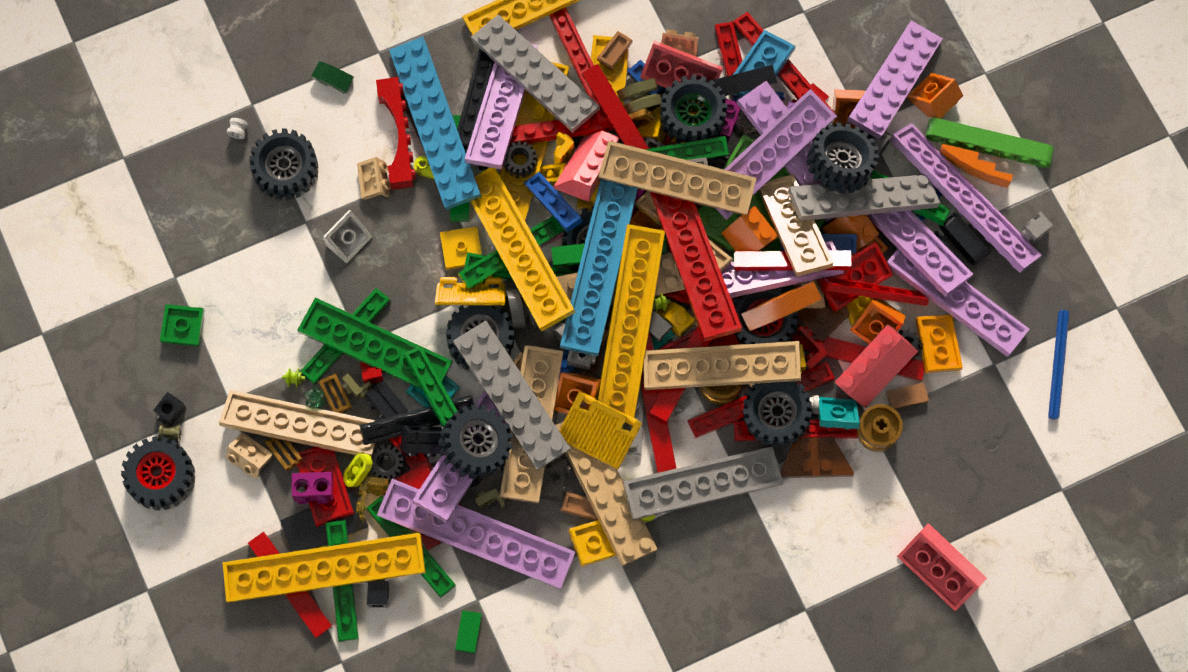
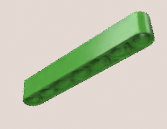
[925,118,1054,168]

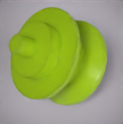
[652,293,670,313]
[282,368,305,388]

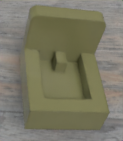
[342,374,373,400]
[475,488,507,510]

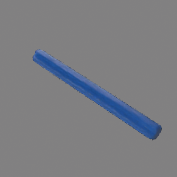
[1048,310,1069,420]

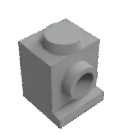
[1021,211,1053,244]
[567,350,596,370]

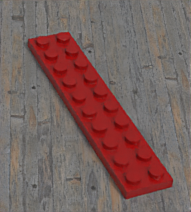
[649,191,742,341]

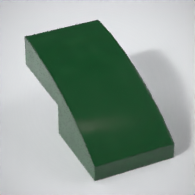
[311,61,354,94]

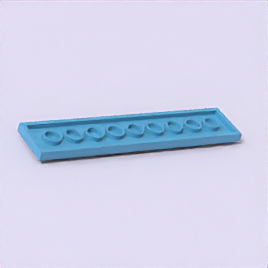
[389,37,482,210]
[560,179,638,356]

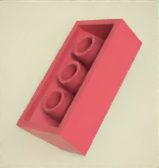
[640,41,723,88]
[554,131,620,202]
[835,325,918,408]
[897,523,987,611]

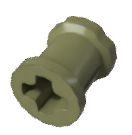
[158,424,182,443]

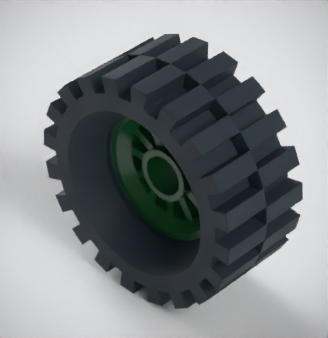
[660,75,727,144]

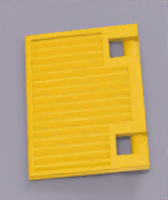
[435,277,506,305]
[559,392,642,469]

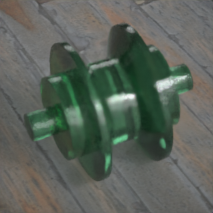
[305,388,325,408]

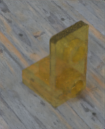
[356,477,389,520]

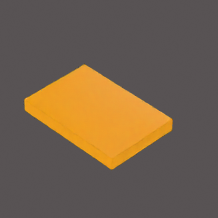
[915,315,963,373]

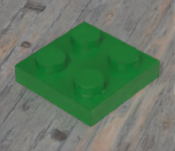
[159,304,205,347]

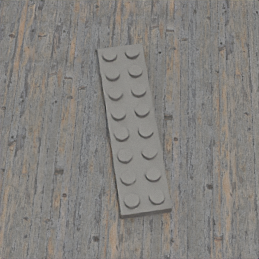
[471,15,600,133]
[788,175,940,221]
[453,321,570,471]
[623,446,783,520]

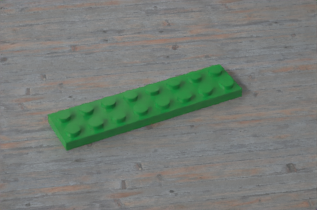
[297,297,453,390]

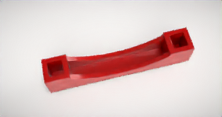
[376,77,416,190]

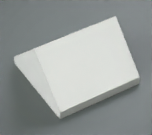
[323,210,373,263]

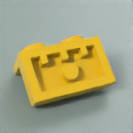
[553,132,574,164]

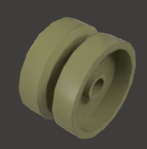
[616,79,662,114]

